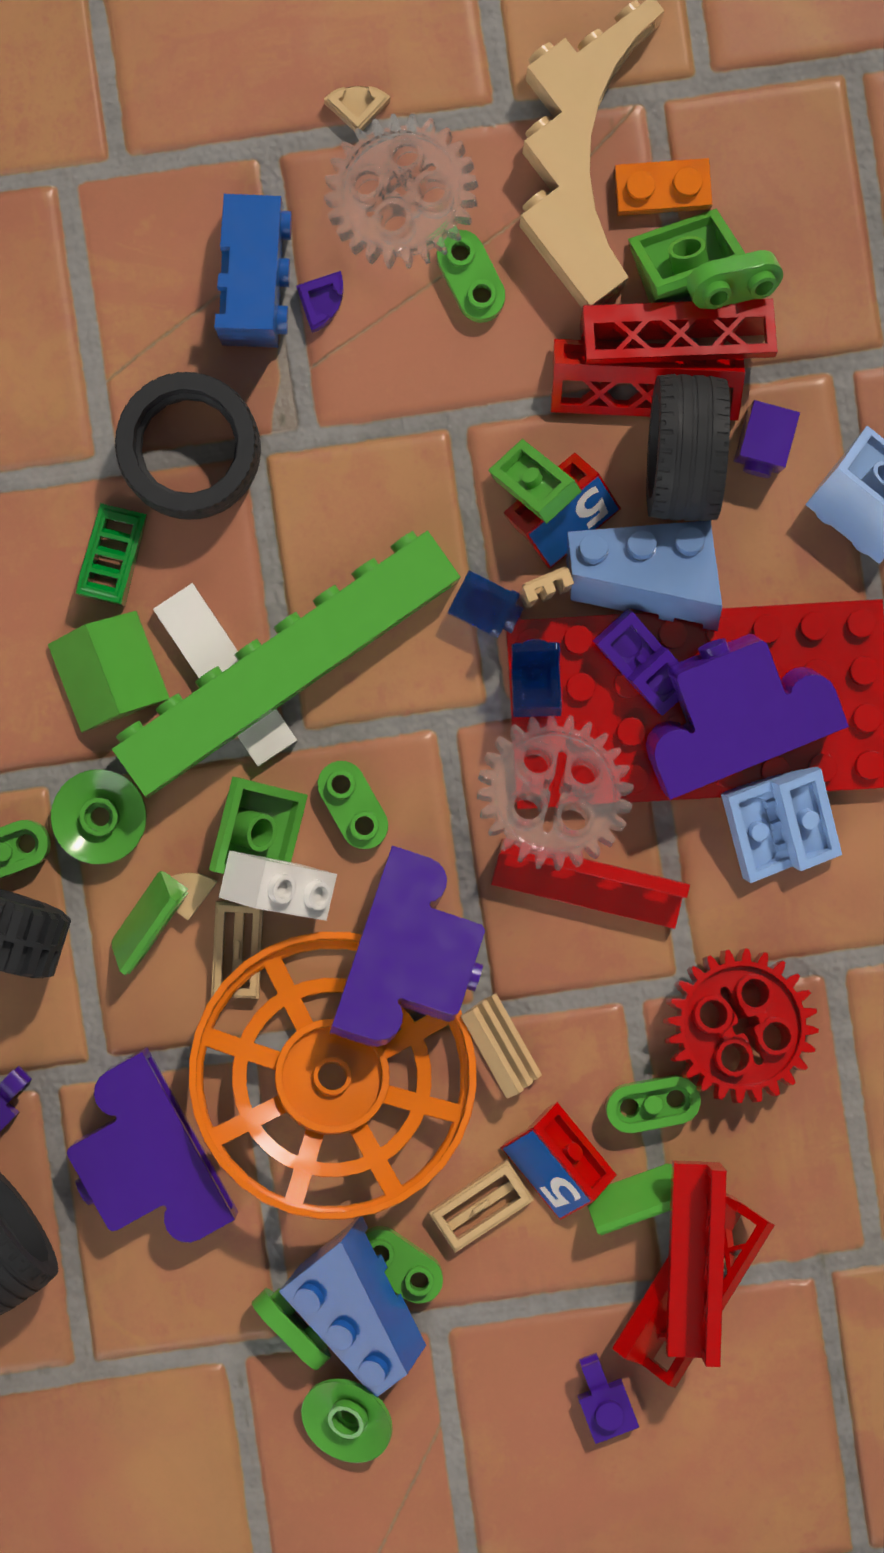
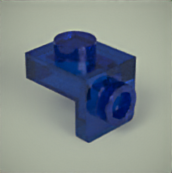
[447,570,524,639]
[511,639,562,717]

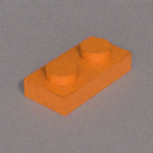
[614,158,713,216]

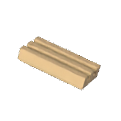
[519,567,574,610]
[211,901,264,999]
[461,993,542,1099]
[429,1159,534,1253]

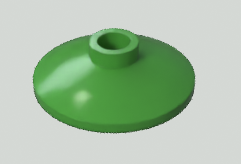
[51,769,147,864]
[301,1379,393,1463]

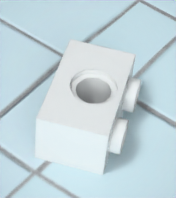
[219,850,337,921]

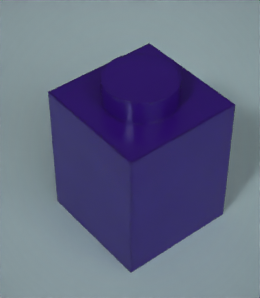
[733,400,800,478]

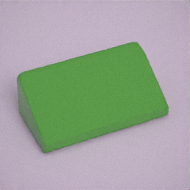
[112,871,188,975]
[587,1163,672,1235]

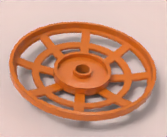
[189,932,476,1220]

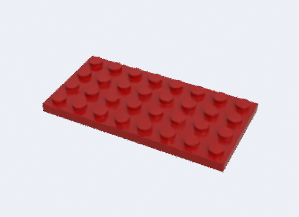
[505,599,884,809]

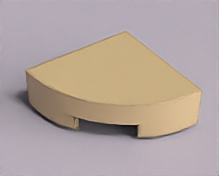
[324,86,391,136]
[171,873,217,920]

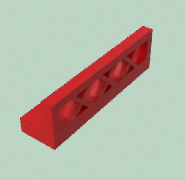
[580,298,778,365]
[551,339,745,421]
[491,839,690,929]
[666,1161,727,1367]
[612,1193,775,1388]

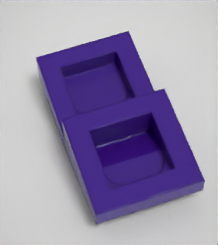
[593,609,679,716]

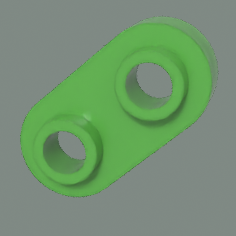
[437,230,505,323]
[686,250,783,309]
[318,761,388,849]
[0,820,51,879]
[605,1075,701,1133]
[365,1226,443,1304]
[251,1288,332,1370]

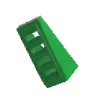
[75,503,147,607]

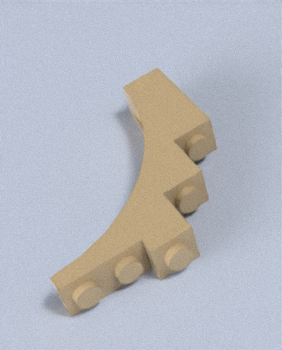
[519,0,664,308]

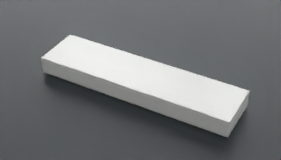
[153,583,298,767]

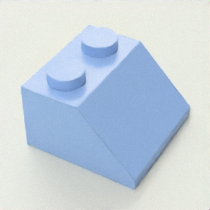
[805,426,884,564]

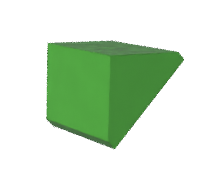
[628,208,745,303]
[48,611,170,733]
[209,776,308,874]

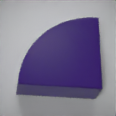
[296,271,344,333]

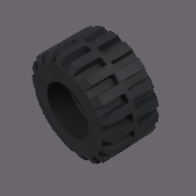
[0,889,71,978]

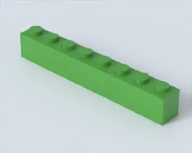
[112,530,461,798]

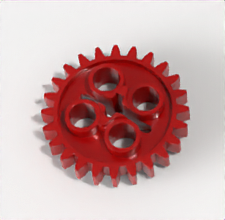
[663,948,819,1103]

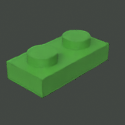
[488,438,582,524]

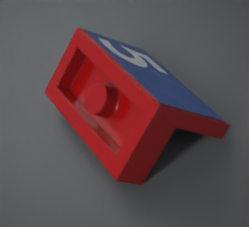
[503,452,621,569]
[500,1102,617,1220]

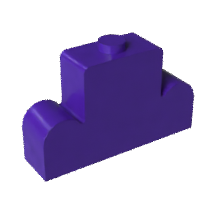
[646,634,849,800]
[330,845,485,1047]
[67,1047,238,1243]

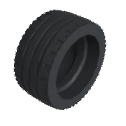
[115,372,261,520]
[646,374,730,521]
[0,1172,59,1315]

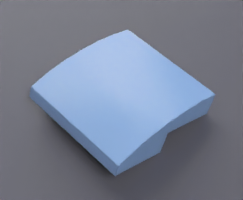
[721,767,842,883]

